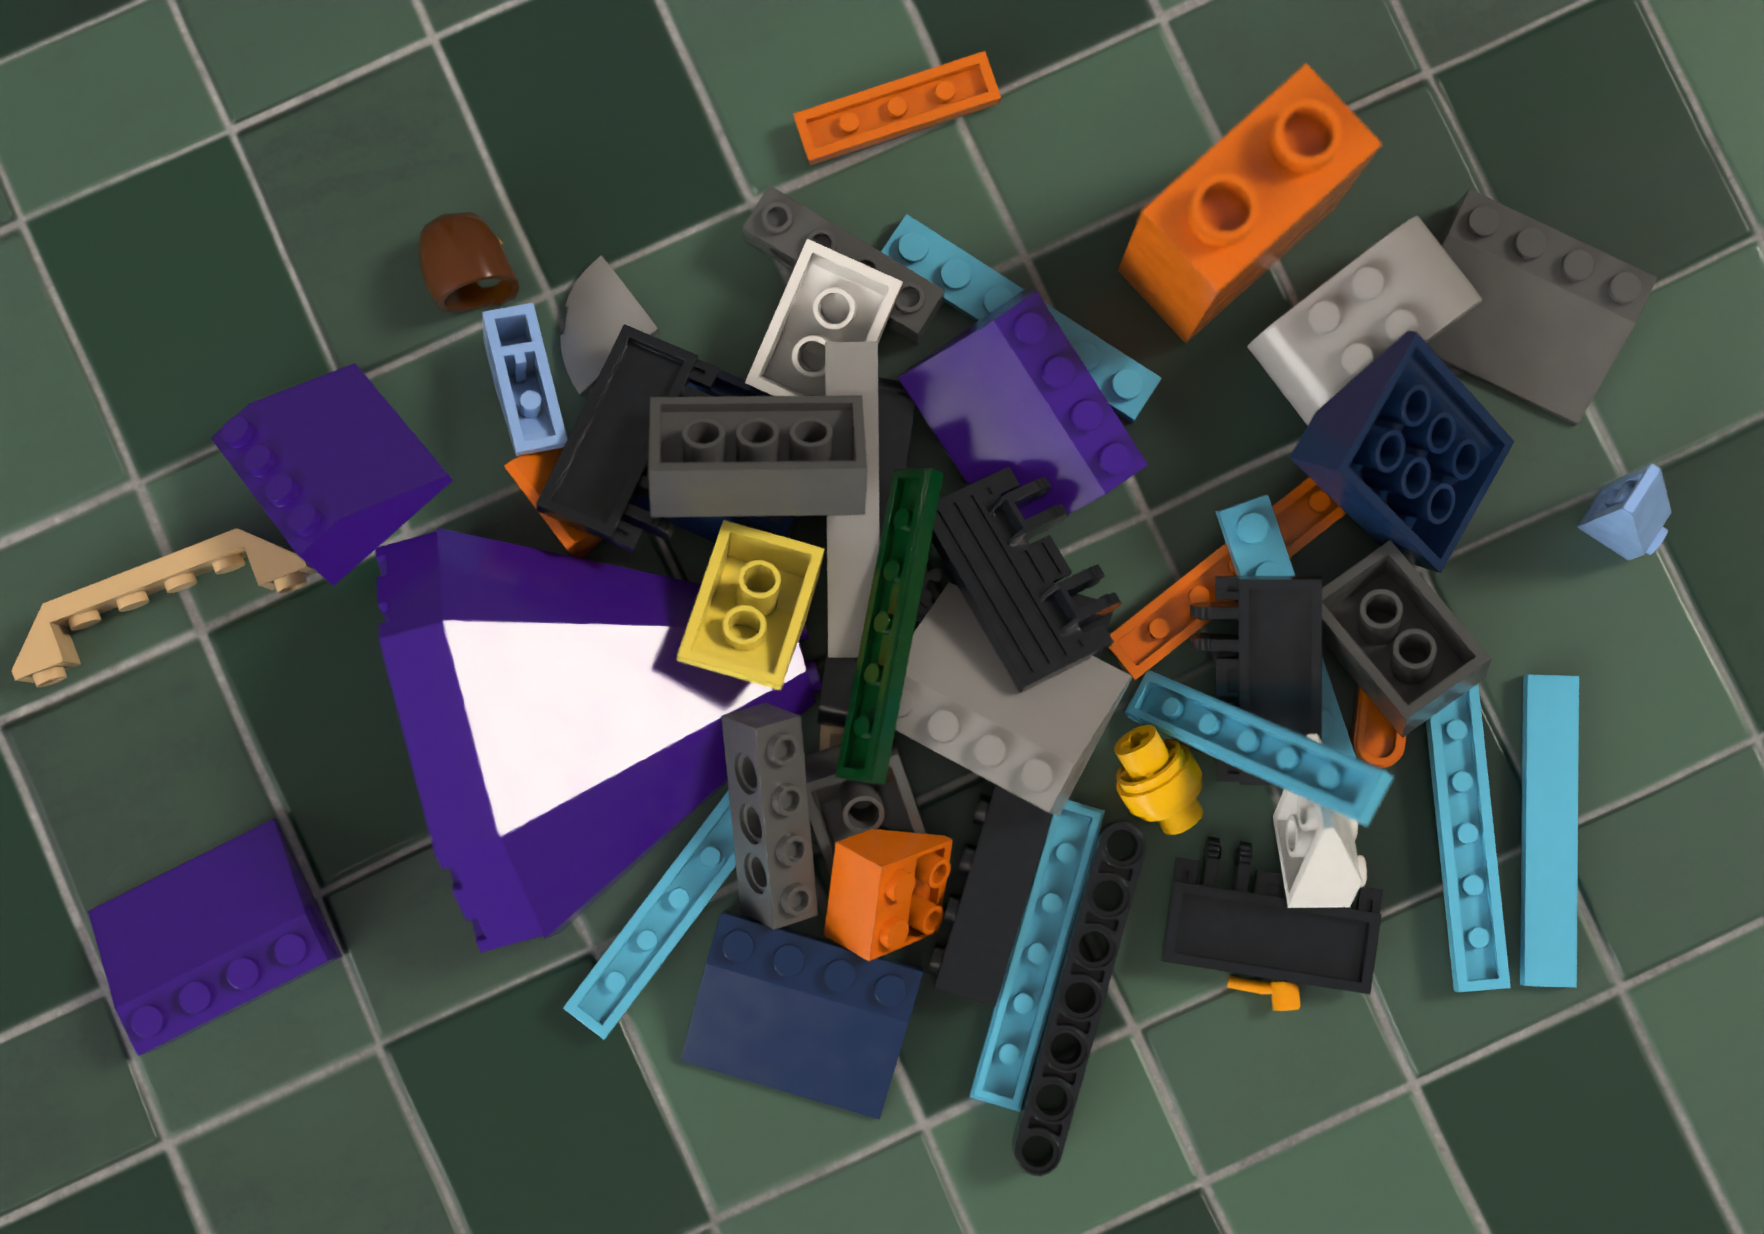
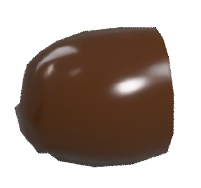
[418,212,519,312]

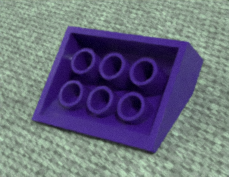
[897,290,1148,520]
[211,363,453,586]
[88,819,342,1056]

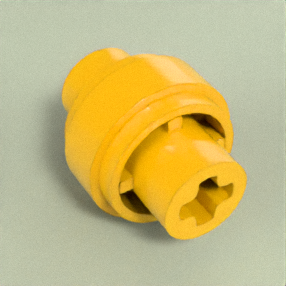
[1114,725,1204,835]

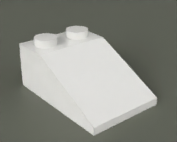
[745,239,903,396]
[1273,734,1367,908]

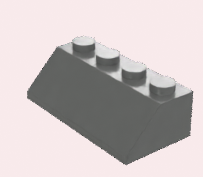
[649,395,867,517]

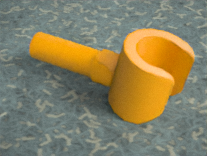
[1227,975,1301,1011]

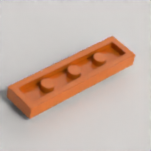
[793,51,1001,166]

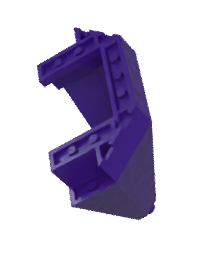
[375,528,822,953]

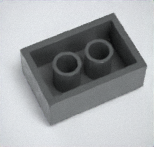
[1322,540,1492,738]

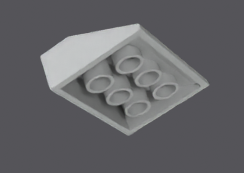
[895,582,1133,816]

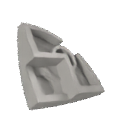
[560,255,660,396]

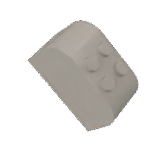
[1247,215,1483,426]

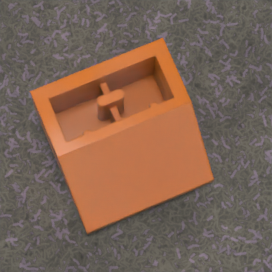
[824,829,953,961]

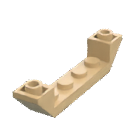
[11,528,317,688]

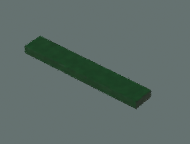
[835,468,944,785]

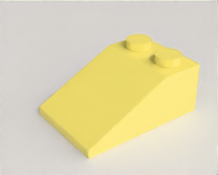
[677,520,825,691]

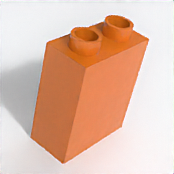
[1118,63,1382,344]

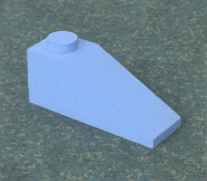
[482,303,567,456]
[1577,463,1672,561]

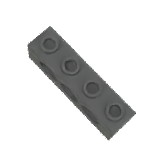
[742,185,945,346]
[721,703,818,930]

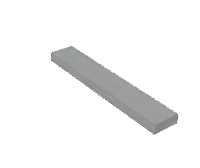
[825,342,880,658]

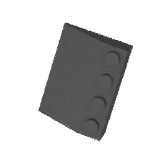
[1427,189,1658,425]

